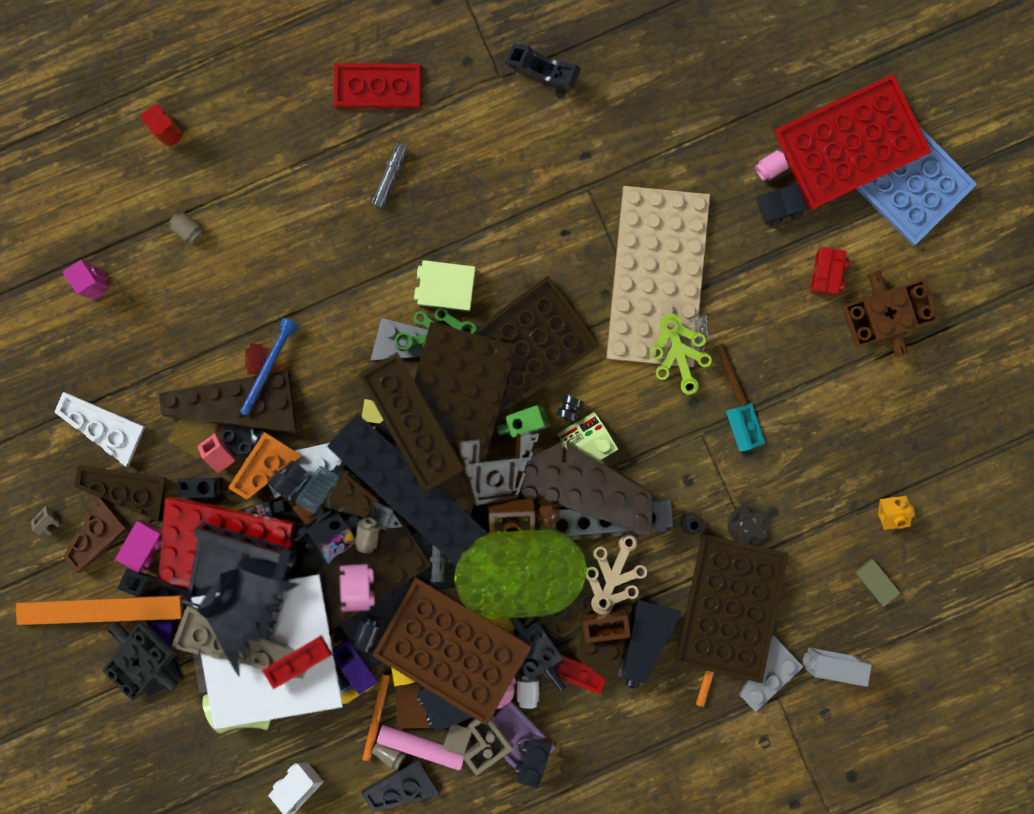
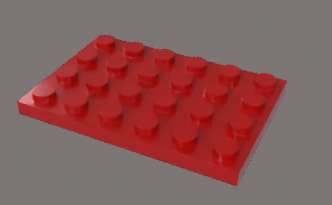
[773,74,932,210]
[158,496,295,588]

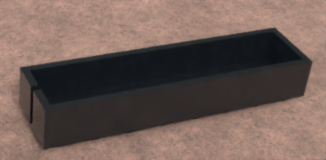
[326,413,490,569]

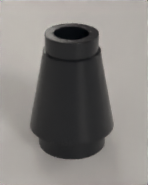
[680,513,702,535]

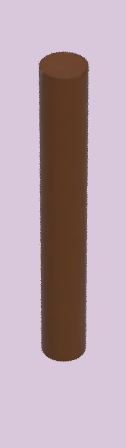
[714,343,748,406]

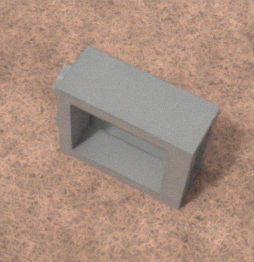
[803,647,872,687]

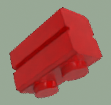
[140,104,183,146]
[810,247,849,296]

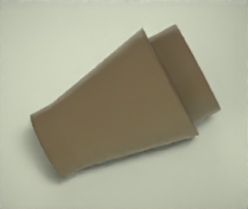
[372,743,406,770]

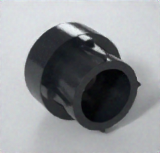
[267,460,314,506]

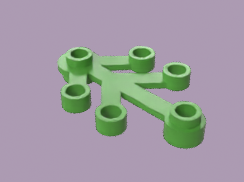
[394,308,477,352]

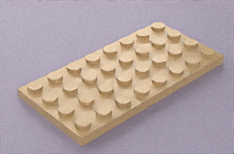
[606,186,710,367]

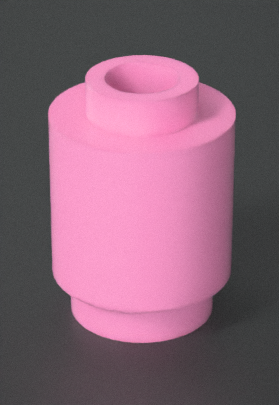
[755,150,788,181]

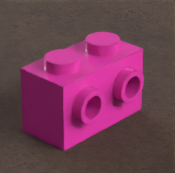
[63,260,109,299]
[115,519,162,572]

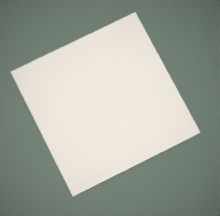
[191,575,342,729]

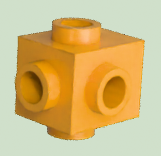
[878,496,915,530]

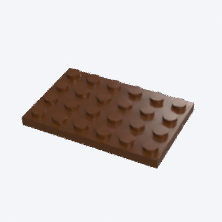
[372,577,532,725]

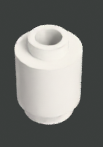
[517,675,539,708]

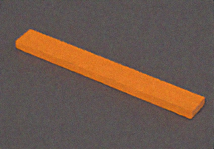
[16,595,184,625]

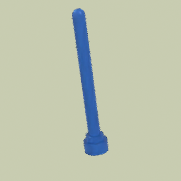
[241,318,299,415]

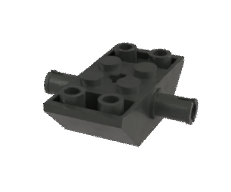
[102,620,179,701]

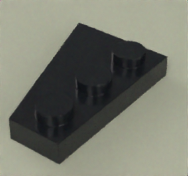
[361,758,441,812]

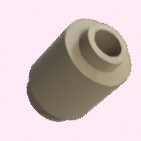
[169,212,203,244]
[355,518,380,553]

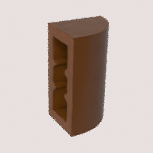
[582,610,630,643]

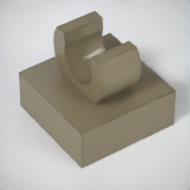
[31,506,60,535]

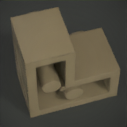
[463,716,513,776]

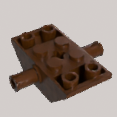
[842,270,940,358]

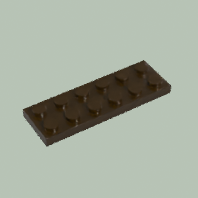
[358,352,465,493]

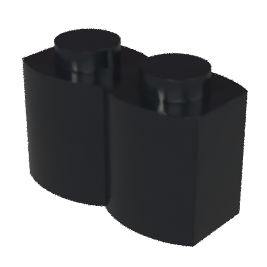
[756,184,808,226]

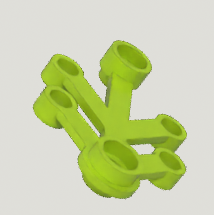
[649,314,712,395]

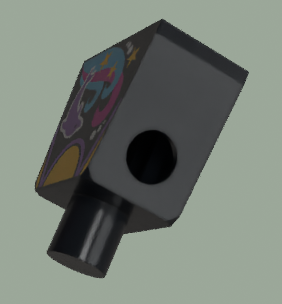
[306,514,359,564]

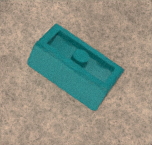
[727,403,765,452]

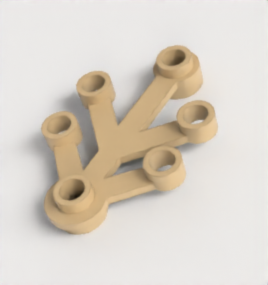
[584,534,647,615]

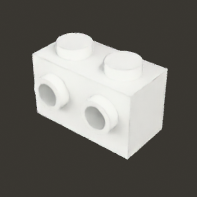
[268,762,324,814]

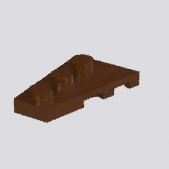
[63,497,128,573]

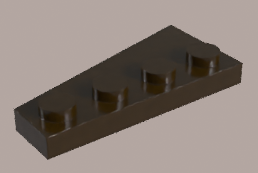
[75,465,167,521]

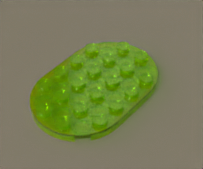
[455,530,586,619]

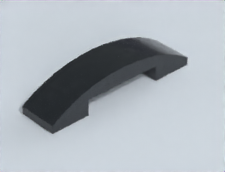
[117,568,189,612]

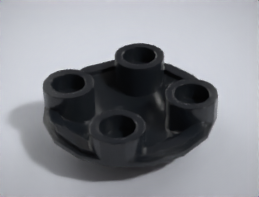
[222,425,266,456]

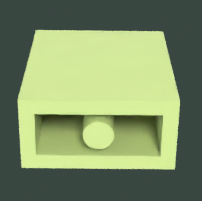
[414,260,476,312]

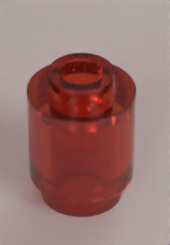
[245,344,267,375]

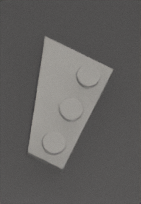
[371,318,428,361]
[739,634,803,712]

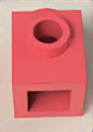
[197,433,236,473]

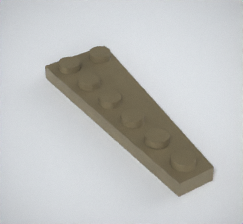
[172,605,307,679]

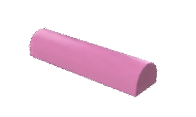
[377,725,464,770]

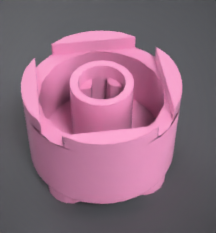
[340,564,374,612]

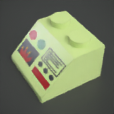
[557,412,618,460]

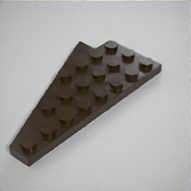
[316,511,431,632]

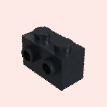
[514,733,552,789]

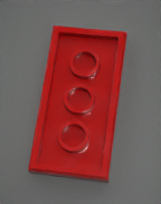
[333,63,421,109]

